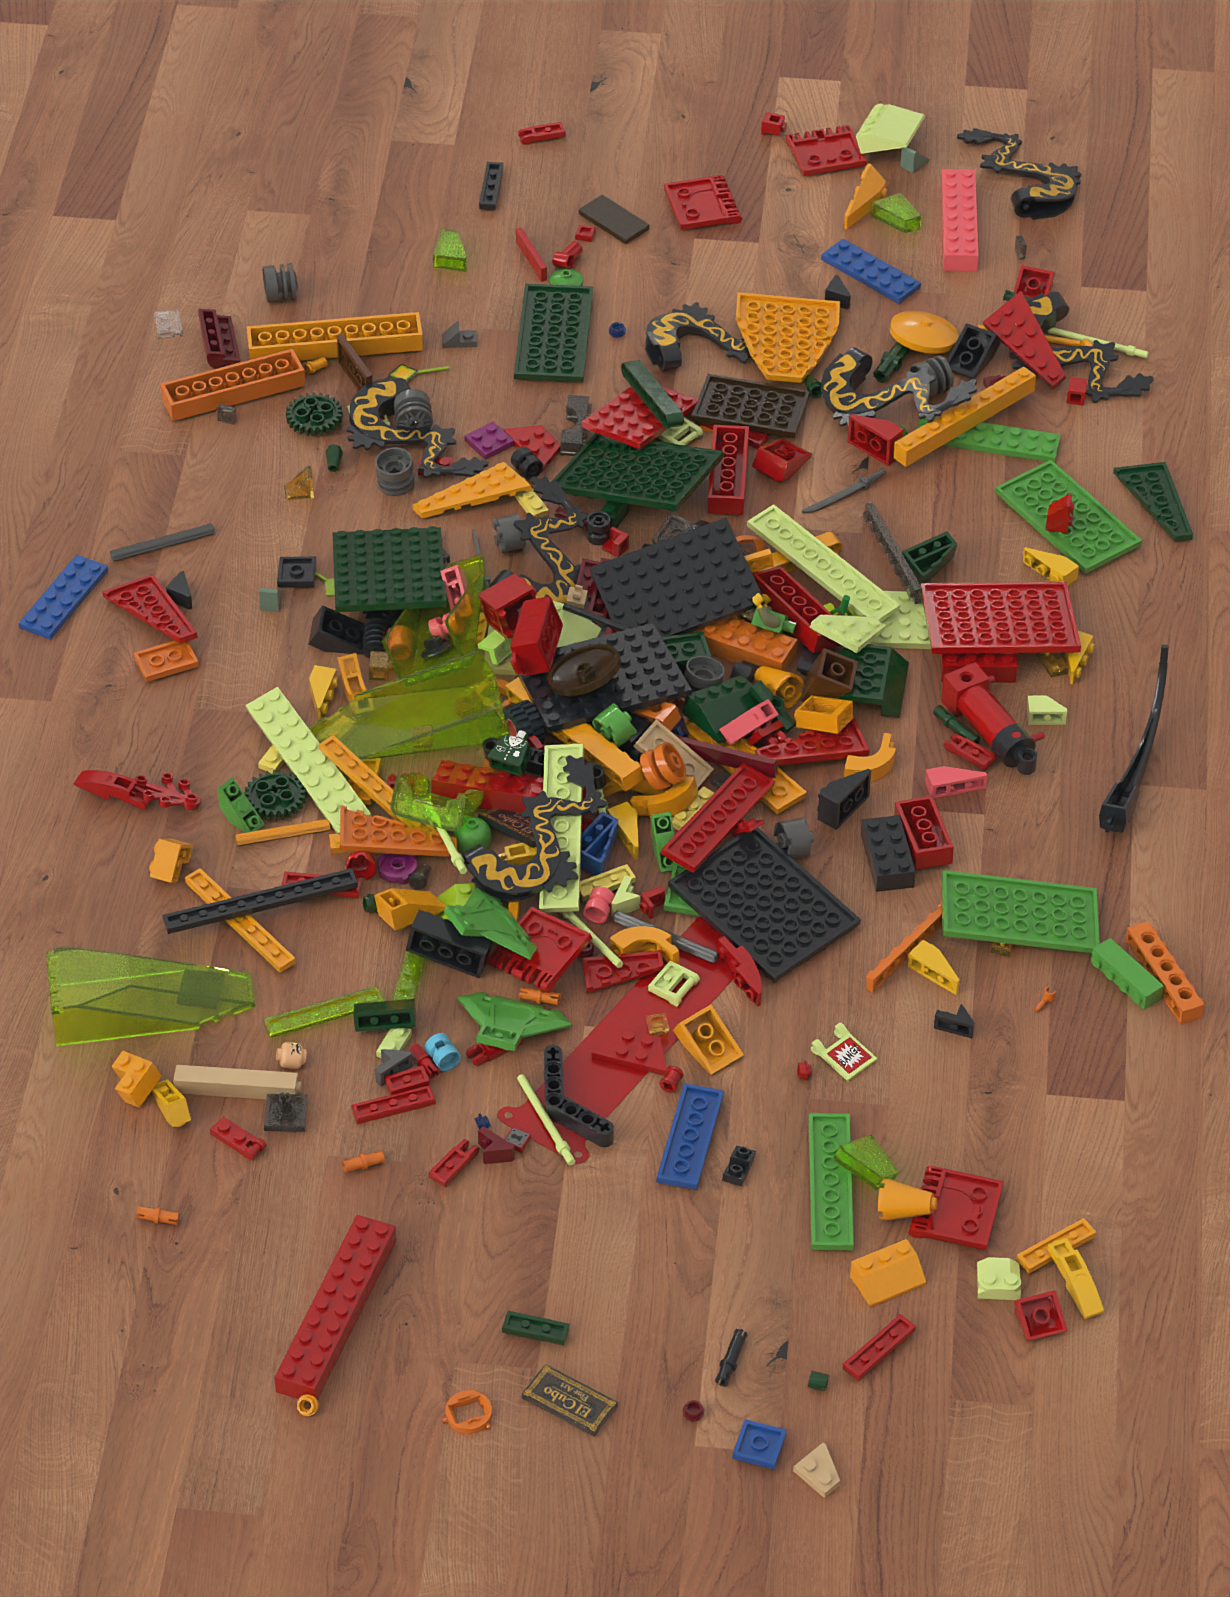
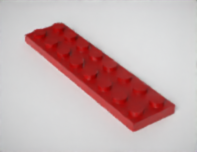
[661,763,775,873]

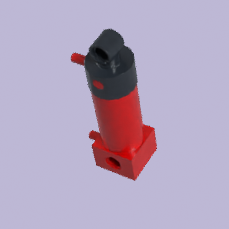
[941,662,1045,775]

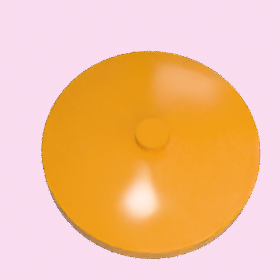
[889,311,958,354]

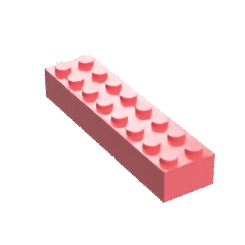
[941,169,978,271]

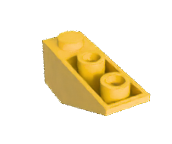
[1022,547,1079,586]
[1065,631,1095,685]
[309,665,339,721]

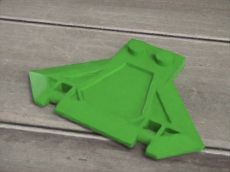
[444,887,537,960]
[457,992,572,1051]

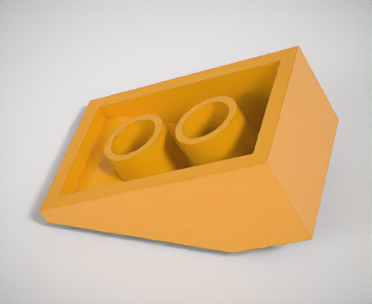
[673,1005,744,1075]

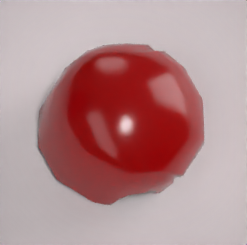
[345,851,377,880]

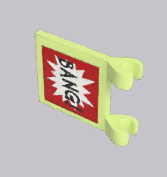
[811,1023,877,1081]

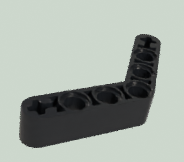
[544,1045,614,1147]

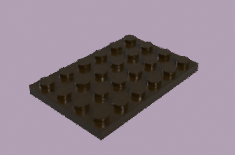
[692,374,810,438]

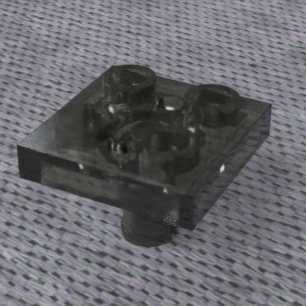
[264,1092,308,1132]

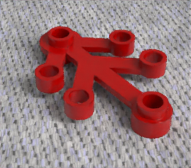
[134,773,201,810]

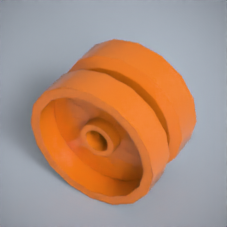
[640,742,686,791]

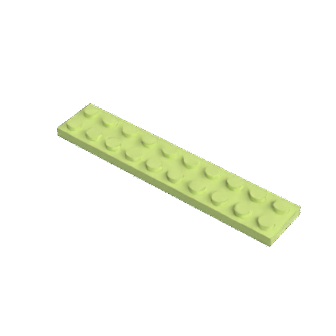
[747,504,900,622]
[245,687,372,834]
[539,744,584,913]

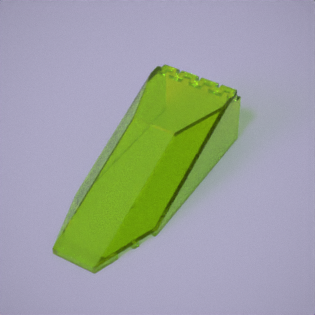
[382,554,485,685]
[309,650,509,760]
[46,947,255,1046]

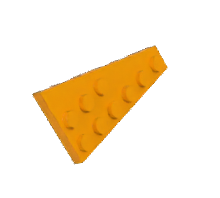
[412,462,532,519]

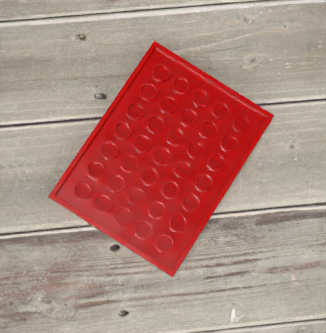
[920,582,1081,655]

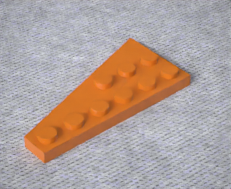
[340,805,457,857]

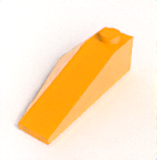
[844,163,888,230]

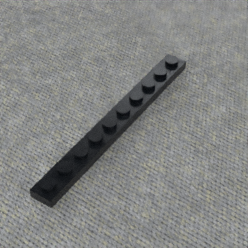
[162,868,358,934]

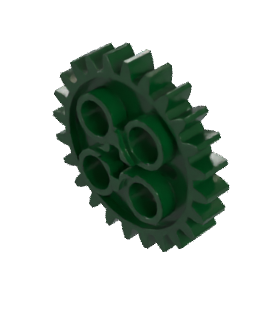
[286,392,343,437]
[244,770,306,821]

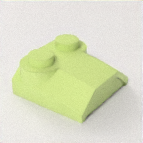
[977,1257,1021,1300]

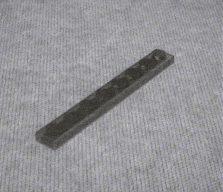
[863,502,922,604]

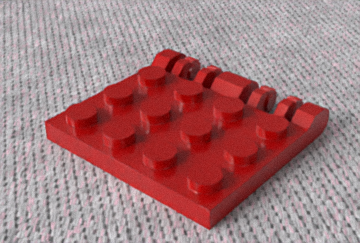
[785,125,867,176]
[664,175,742,230]
[487,907,593,993]
[908,1166,1004,1250]

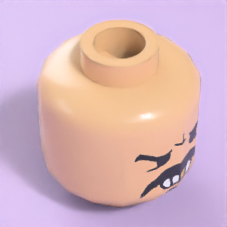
[276,1042,307,1070]

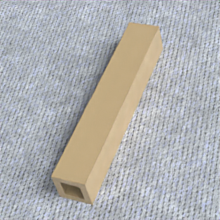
[173,1065,302,1102]

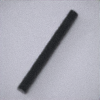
[562,603,632,632]

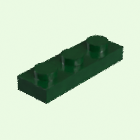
[502,1311,570,1346]

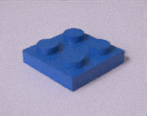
[732,1419,787,1470]

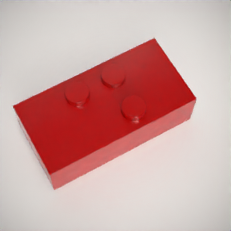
[894,796,954,870]

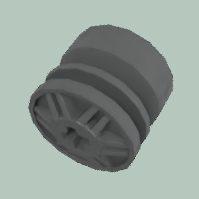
[262,263,298,302]
[909,355,954,397]
[394,389,433,429]
[375,448,415,496]
[684,656,725,699]

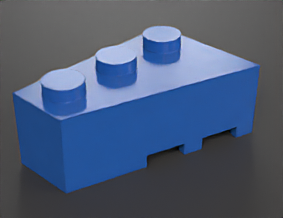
[580,811,618,876]

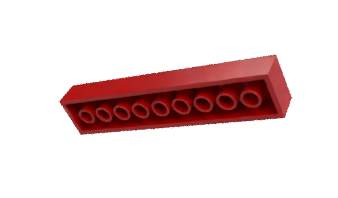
[274,1214,396,1403]

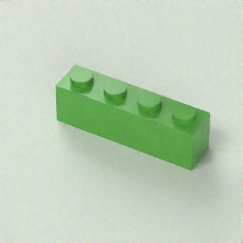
[1091,938,1164,1010]

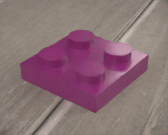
[465,422,514,460]

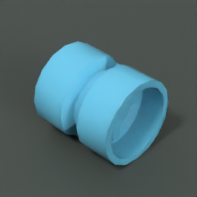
[425,1033,461,1071]

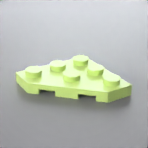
[810,615,886,653]

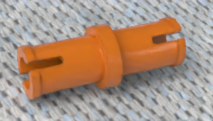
[519,987,561,1006]
[341,1150,385,1173]
[136,1205,180,1226]

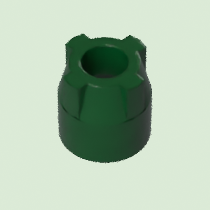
[808,1371,829,1391]

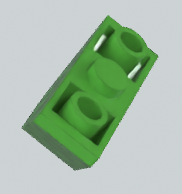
[218,777,265,833]
[651,812,674,872]

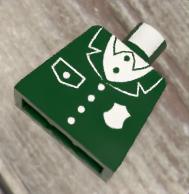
[487,731,531,777]

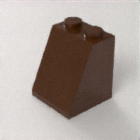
[801,648,858,702]

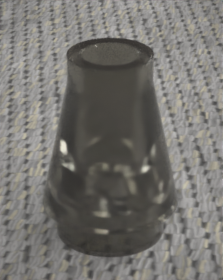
[409,864,432,890]

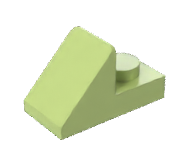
[611,876,640,917]

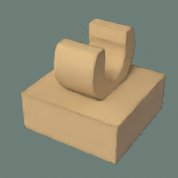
[566,585,588,609]

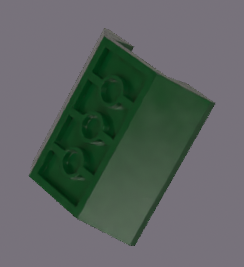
[837,644,909,718]

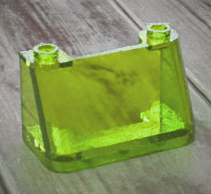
[391,773,484,831]

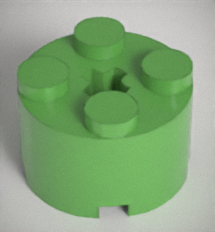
[592,703,637,747]

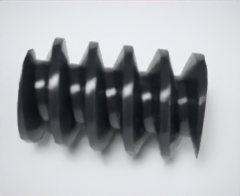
[363,618,387,660]

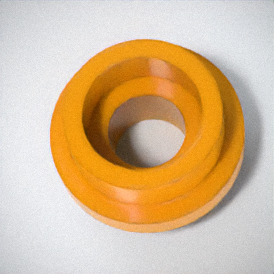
[297,1394,318,1416]

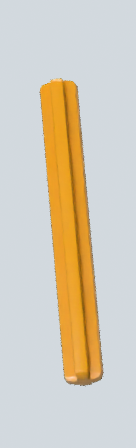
[235,819,331,845]

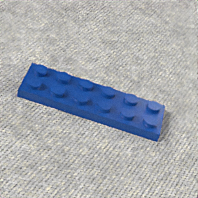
[821,239,921,304]
[18,554,108,640]
[656,1083,724,1190]

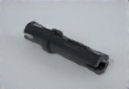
[715,1329,747,1386]

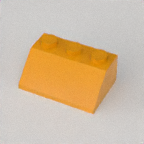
[850,1239,926,1307]

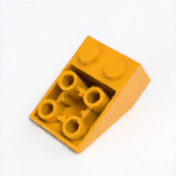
[374,888,446,931]

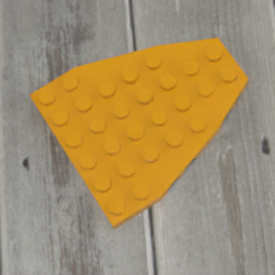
[736,292,840,383]

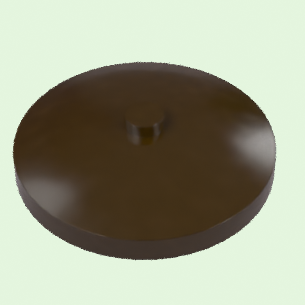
[547,644,621,696]

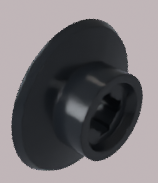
[421,635,451,658]

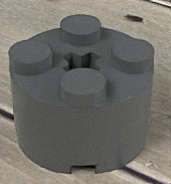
[492,513,526,553]
[774,817,814,858]

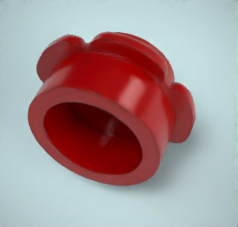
[797,1060,812,1081]

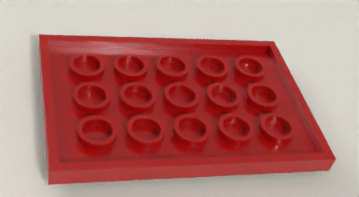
[582,385,699,449]

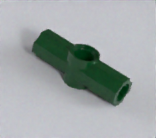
[873,342,910,383]
[749,680,796,734]

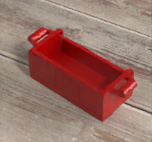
[510,596,563,676]

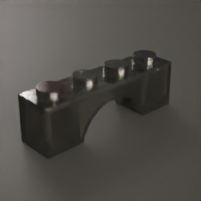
[560,395,592,456]

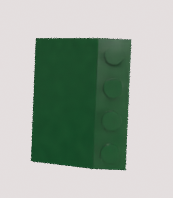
[682,675,774,744]

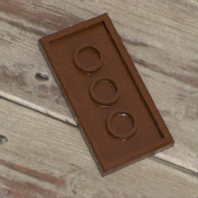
[337,334,373,391]

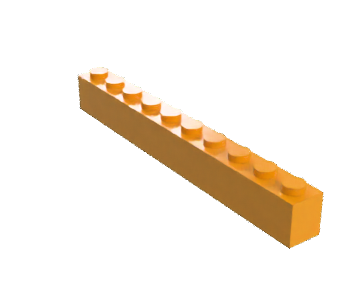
[894,367,1036,467]
[505,677,643,792]

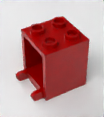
[478,573,537,639]

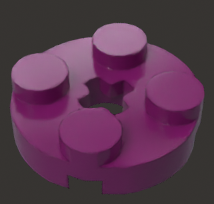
[378,853,417,885]

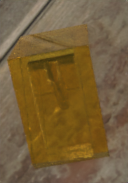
[284,466,314,500]

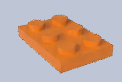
[133,640,199,682]

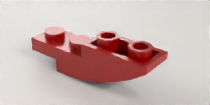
[74,770,149,810]
[717,936,762,1006]

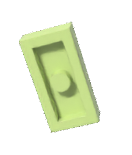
[376,1027,412,1058]

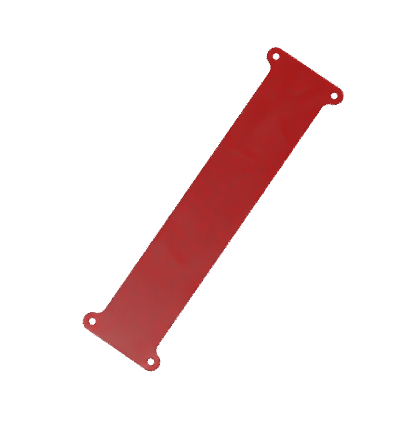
[497,917,735,1164]

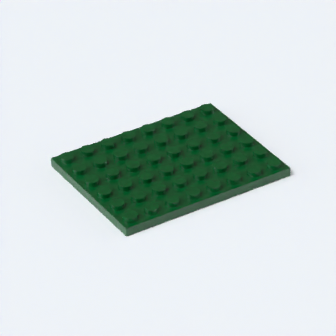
[550,433,724,511]
[332,526,447,612]

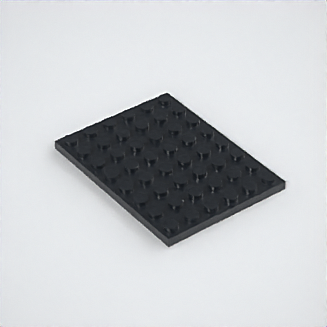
[589,518,765,637]
[518,623,692,733]
[668,828,861,983]

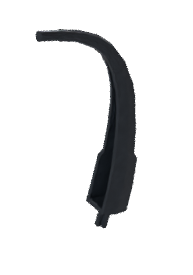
[1099,645,1169,832]

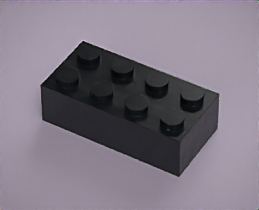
[861,815,916,892]
[405,910,492,978]

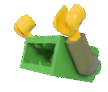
[751,593,797,634]

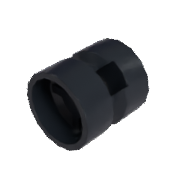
[511,447,543,480]
[587,511,610,546]

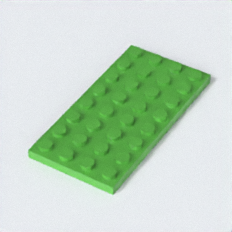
[995,460,1142,574]
[941,870,1100,953]

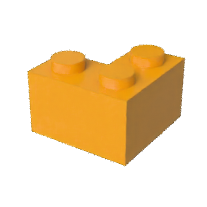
[149,838,194,883]
[111,1051,162,1108]

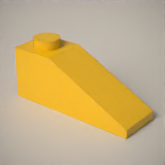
[607,801,638,860]
[908,940,959,995]
[151,1079,191,1127]

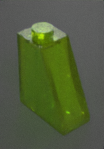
[871,193,921,233]
[433,229,467,272]
[833,1135,899,1190]

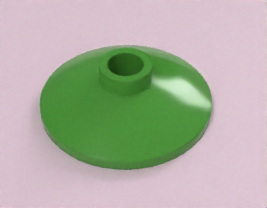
[549,268,583,286]

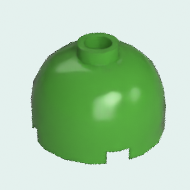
[454,817,492,853]

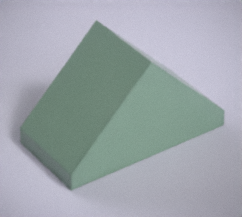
[900,147,929,173]
[259,588,283,612]

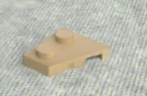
[793,1442,840,1498]

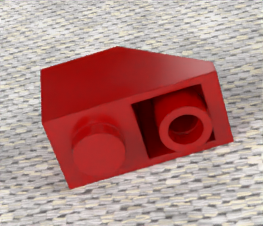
[1046,494,1075,533]

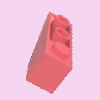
[719,699,779,745]

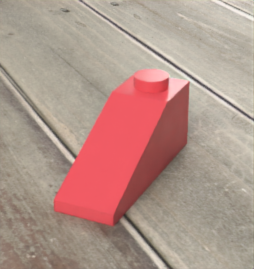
[440,565,472,620]
[925,766,987,799]

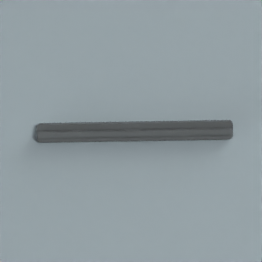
[110,523,215,561]
[613,911,718,963]

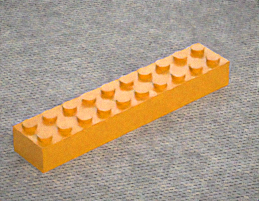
[247,312,423,361]

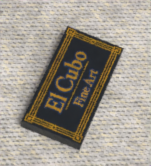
[478,808,537,848]

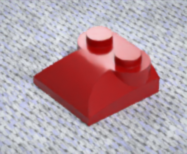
[1014,265,1055,298]
[1014,1290,1068,1342]

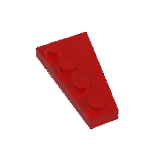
[582,950,664,993]

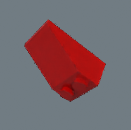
[847,414,904,466]
[752,439,812,482]

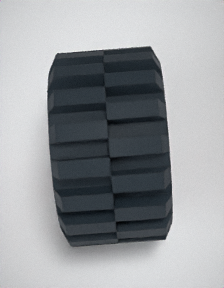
[503,700,545,744]

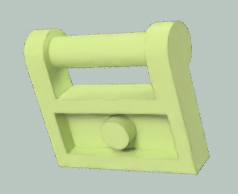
[656,418,704,446]
[648,961,700,1006]

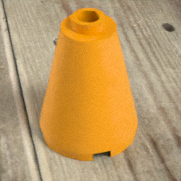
[754,666,804,708]
[878,1179,938,1221]

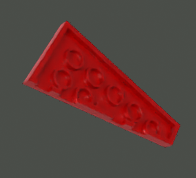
[983,291,1066,389]
[102,574,198,644]
[755,716,870,765]

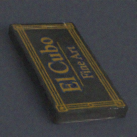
[522,1364,618,1437]

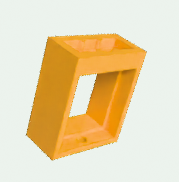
[794,695,853,734]

